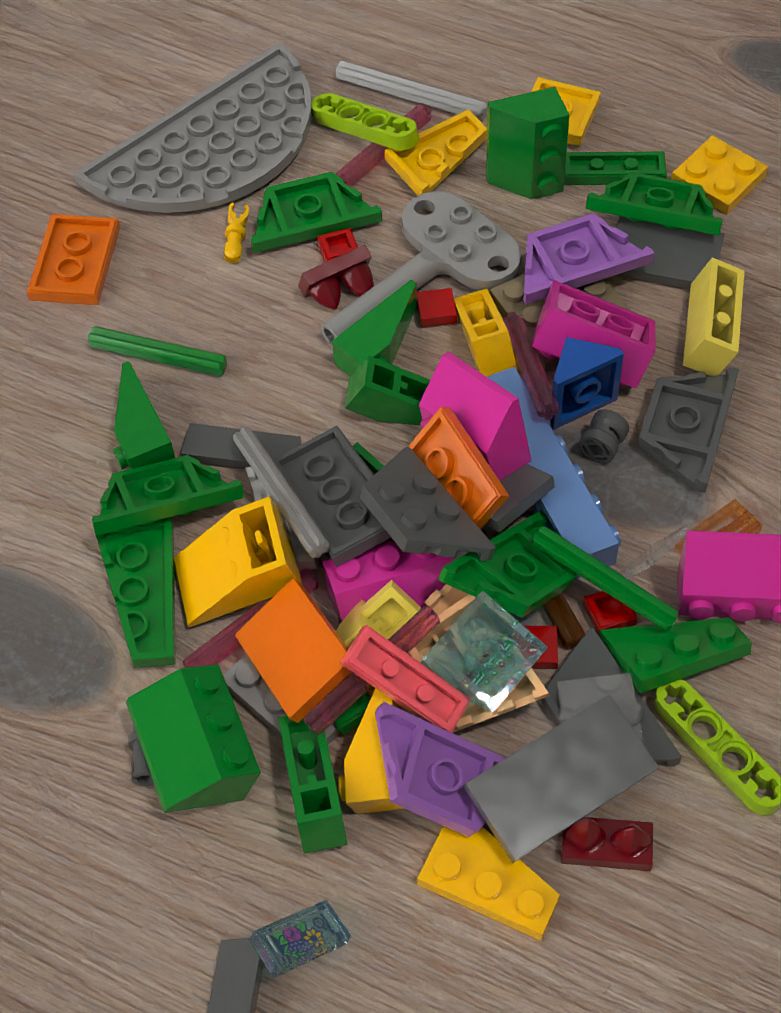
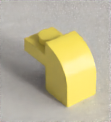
[336,580,421,682]

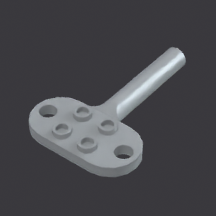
[320,191,521,347]

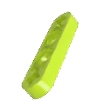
[311,93,419,151]
[654,679,781,816]

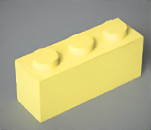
[683,258,745,376]

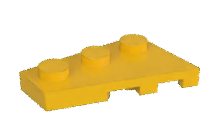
[385,109,487,196]
[417,826,560,941]

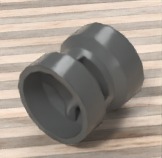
[579,409,630,464]

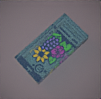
[249,899,351,978]

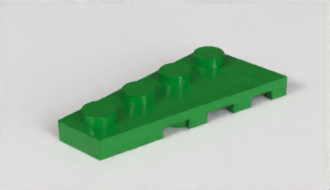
[96,517,176,668]

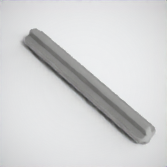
[336,60,488,121]
[233,427,329,558]

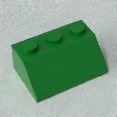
[486,87,570,199]
[126,664,261,813]

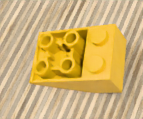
[174,496,302,627]

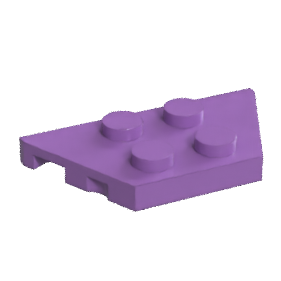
[523,213,654,304]
[375,702,505,837]

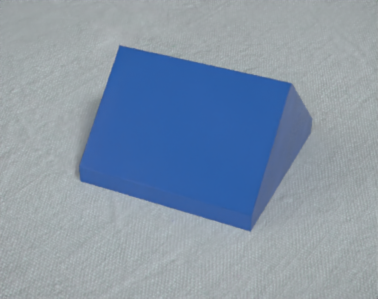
[550,337,624,430]

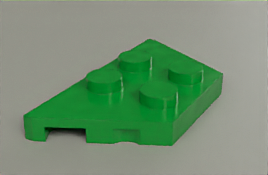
[251,172,383,253]
[585,172,723,236]
[92,455,244,536]
[438,511,577,618]

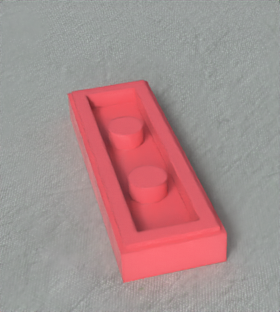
[340,625,471,733]

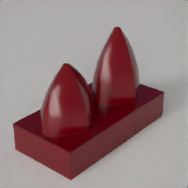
[298,245,374,310]
[561,817,653,871]

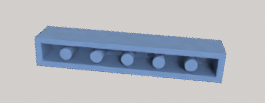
[487,367,621,580]

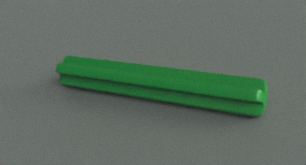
[88,326,227,376]
[531,526,679,630]

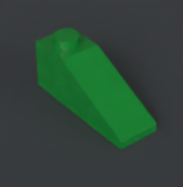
[332,279,417,377]
[345,356,430,425]
[113,361,175,470]
[278,709,348,854]

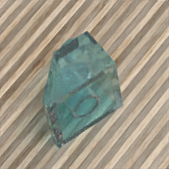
[421,591,548,713]

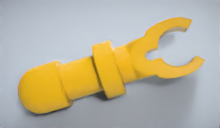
[224,202,249,264]

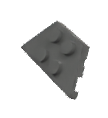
[638,368,739,493]
[359,447,496,561]
[541,628,682,767]

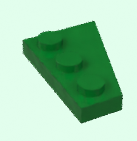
[599,617,752,693]

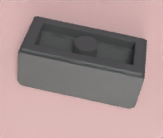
[207,937,267,1013]

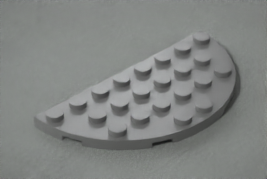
[74,43,312,213]

